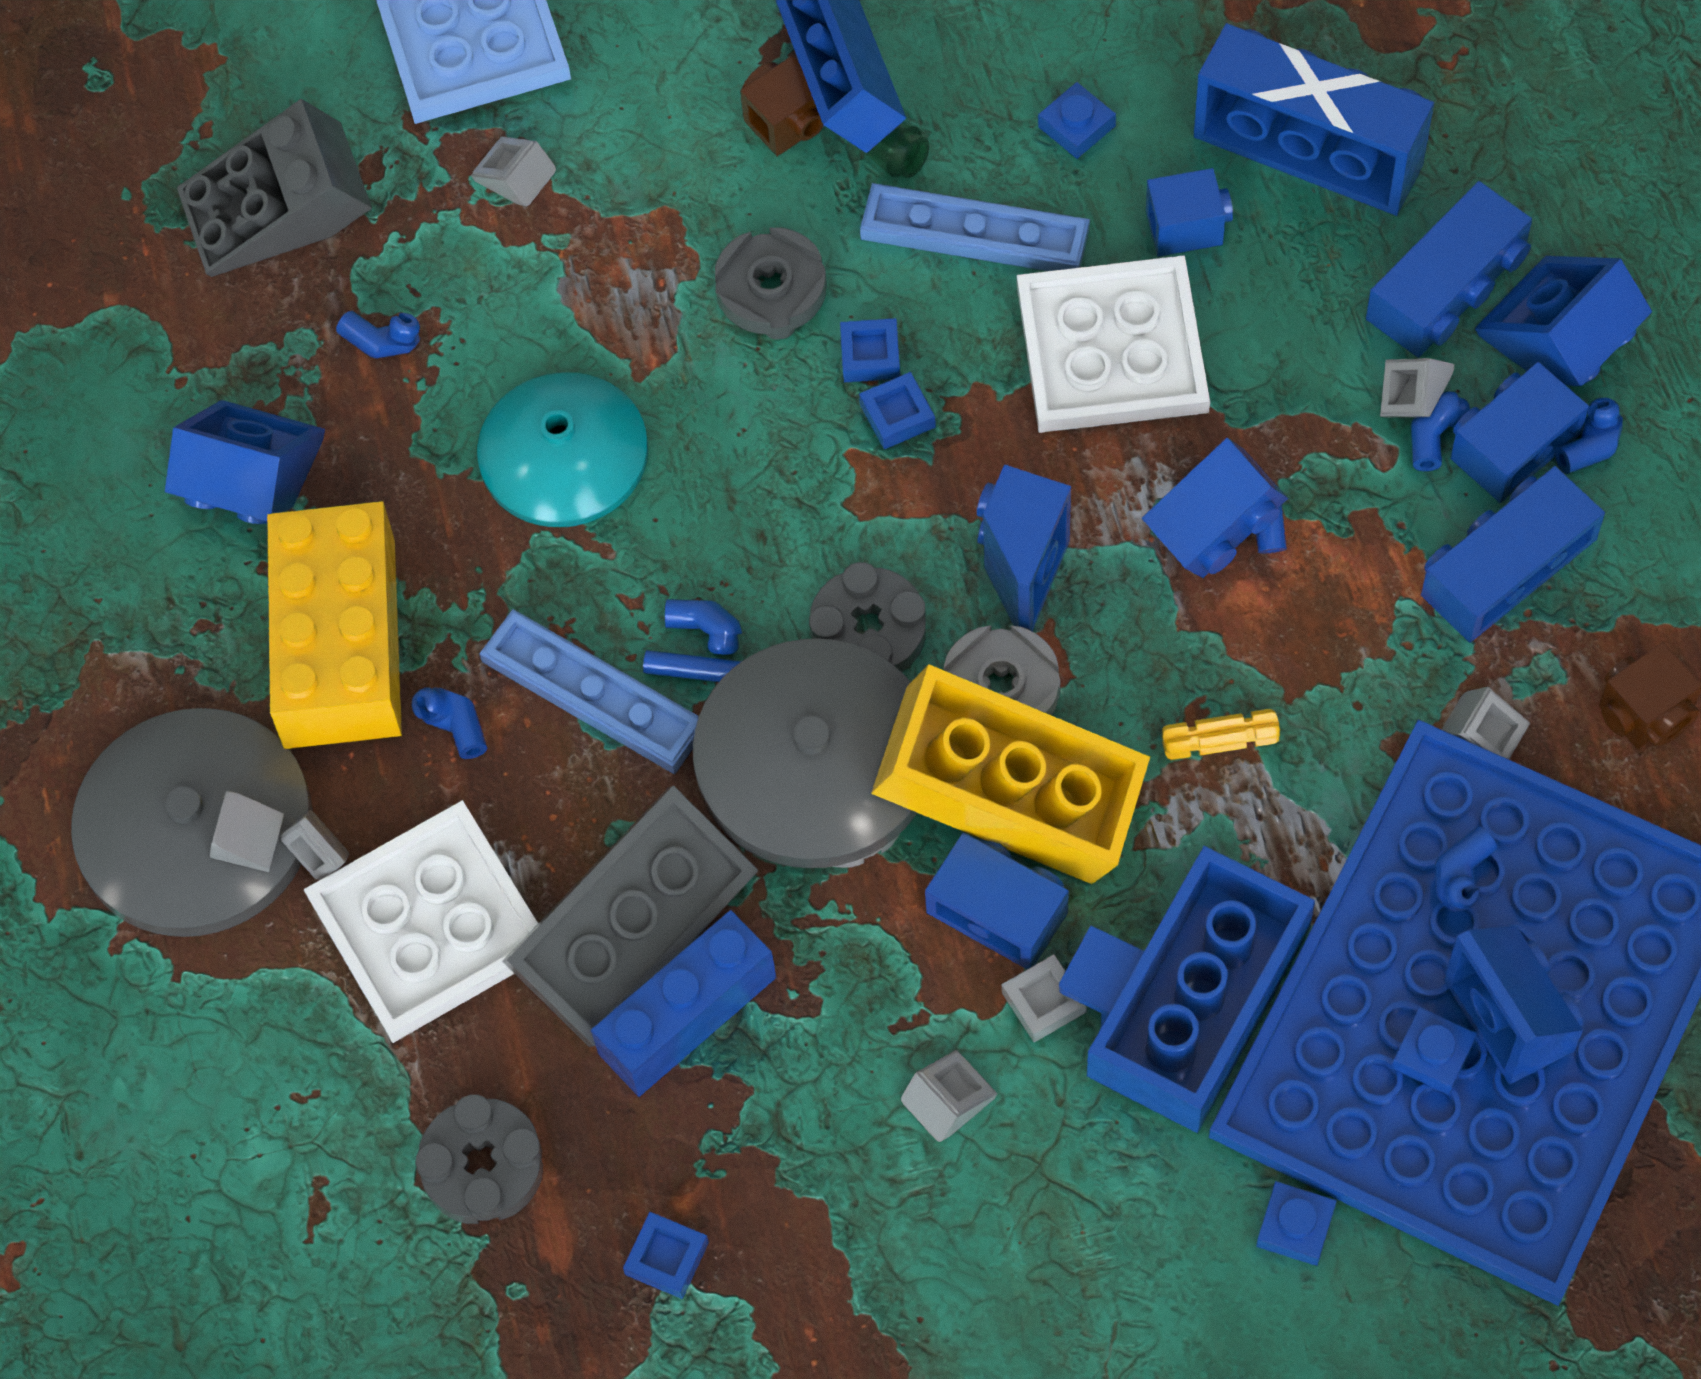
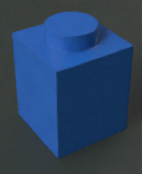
[1146,168,1233,257]

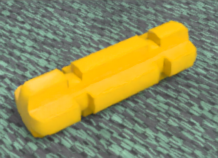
[1161,709,1280,760]

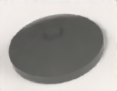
[693,638,917,868]
[71,708,313,937]

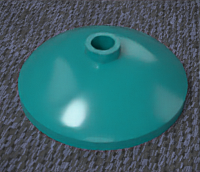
[477,372,648,527]

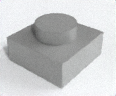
[1001,955,1087,1042]

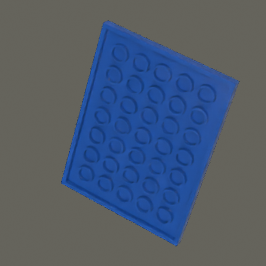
[1209,719,1701,1306]

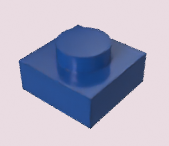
[1038,82,1116,159]
[840,318,900,383]
[859,372,936,450]
[1391,1007,1477,1095]
[1256,1181,1337,1266]
[623,1212,709,1299]

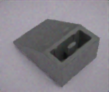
[177,99,372,277]

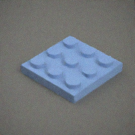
[376,0,571,124]

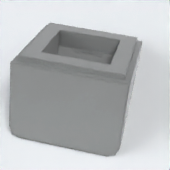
[471,136,556,207]
[1380,358,1455,418]
[1441,687,1530,760]
[210,790,284,872]
[280,810,349,880]
[901,1050,998,1142]

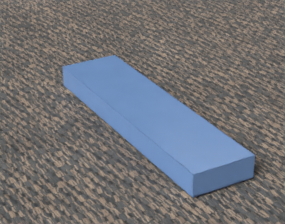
[860,183,1090,271]
[479,609,699,775]

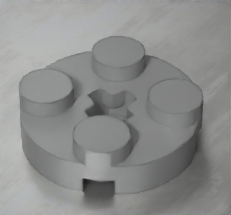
[944,625,1061,715]

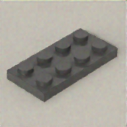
[502,785,759,1047]

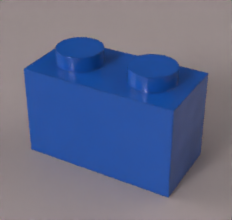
[1450,362,1589,503]
[1142,437,1289,578]
[925,832,1069,969]

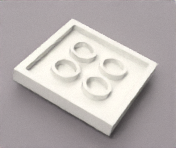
[1017,256,1210,433]
[304,800,538,1043]

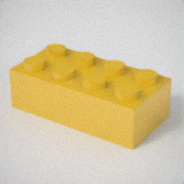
[267,501,402,749]
[871,664,1150,884]

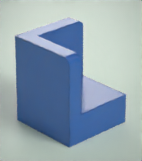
[1059,925,1144,1028]

